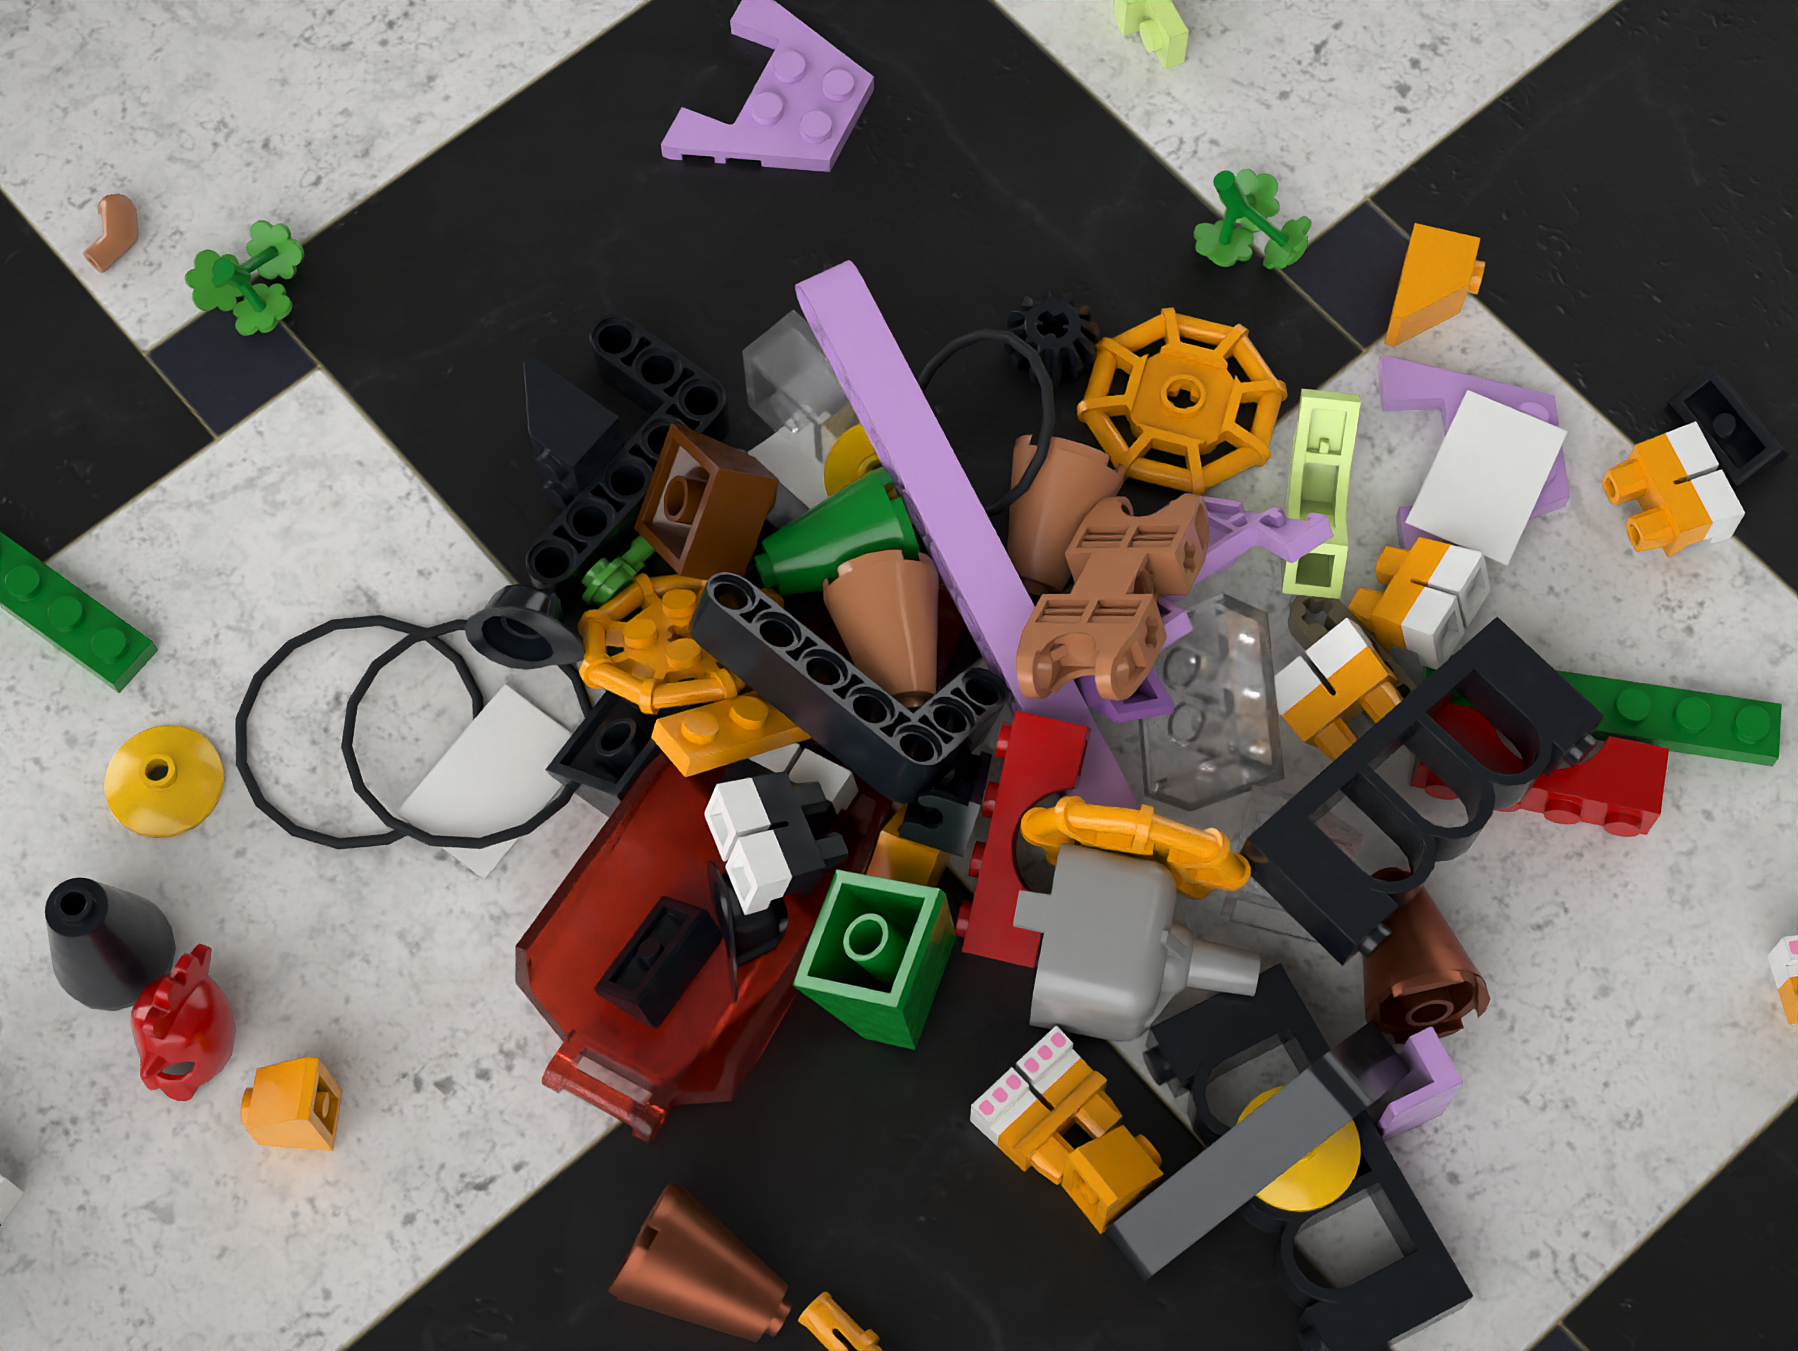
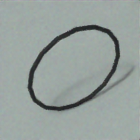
[235,615,483,849]
[341,619,592,849]

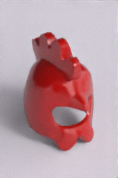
[131,944,237,1101]

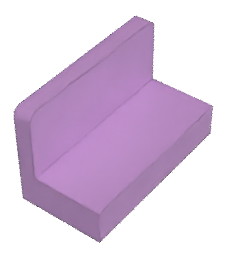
[1376,1026,1463,1142]

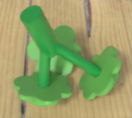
[1194,169,1312,270]
[185,220,304,336]

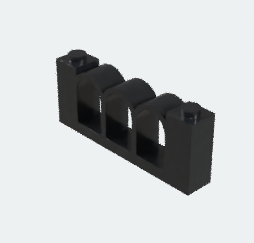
[1240,617,1605,966]
[1143,963,1473,1351]

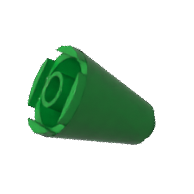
[754,466,920,596]

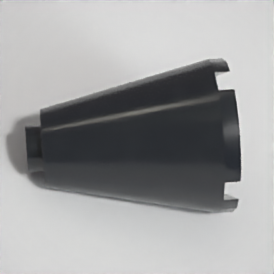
[45,877,176,1011]

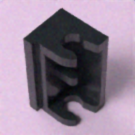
[899,751,992,858]

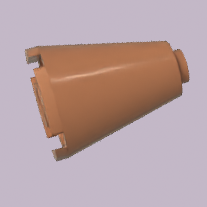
[1007,435,1126,602]
[822,550,939,713]

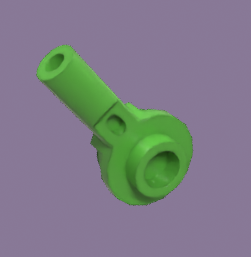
[581,535,656,607]

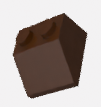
[634,423,780,581]

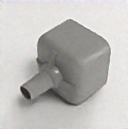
[1013,842,1262,1042]

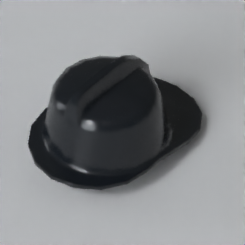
[464,584,586,670]
[707,861,788,1003]

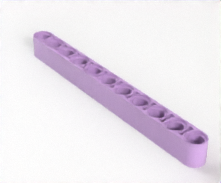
[795,260,1140,810]

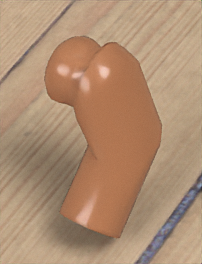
[83,194,139,273]

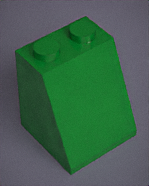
[793,869,956,1050]

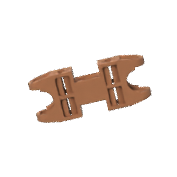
[1016,495,1209,700]

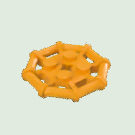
[1076,307,1288,496]
[578,573,784,715]
[1020,796,1251,900]

